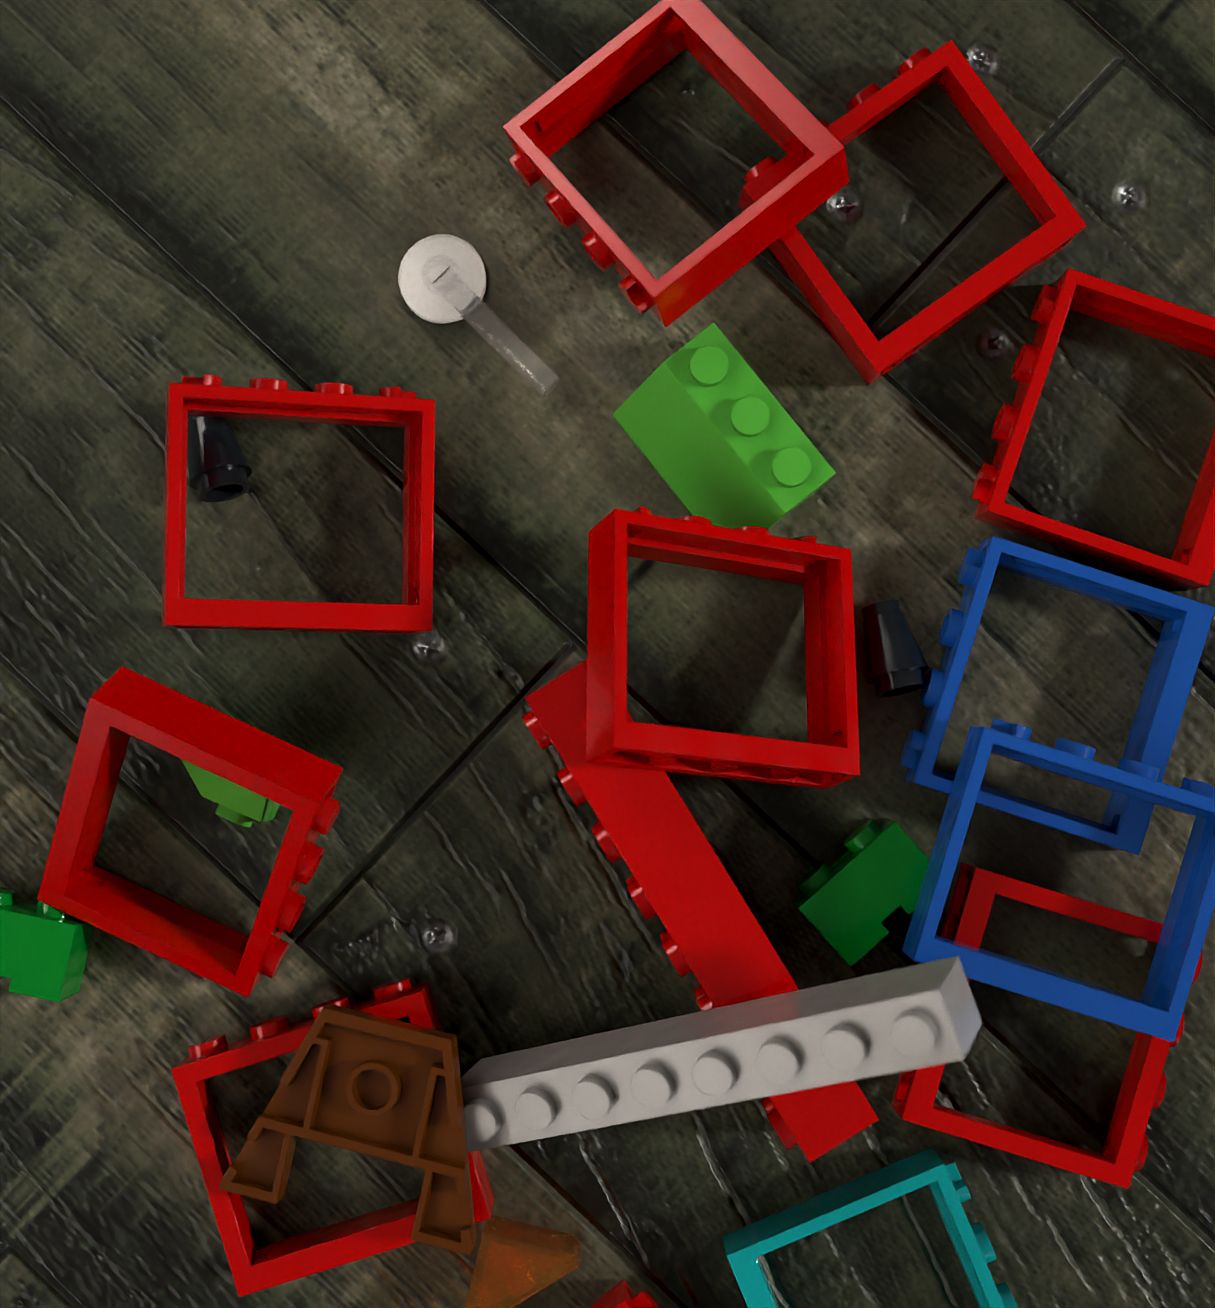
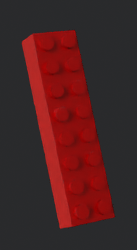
[522,659,879,1162]

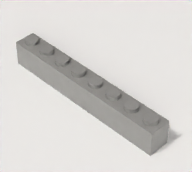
[461,956,982,1152]

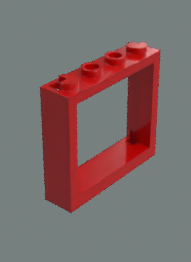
[503,0,850,327]
[738,39,1087,386]
[971,268,1215,591]
[162,374,435,634]
[586,506,860,789]
[37,666,343,998]
[891,862,1203,1189]
[171,978,495,1297]

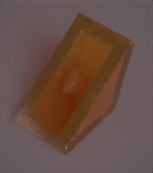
[465,1215,581,1308]

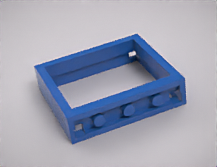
[900,536,1215,855]
[902,718,1215,1042]

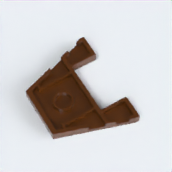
[219,1004,476,1256]

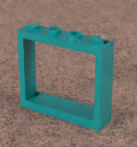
[722,1147,1018,1308]

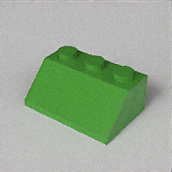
[612,322,836,530]

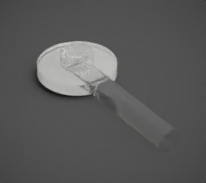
[398,234,560,397]

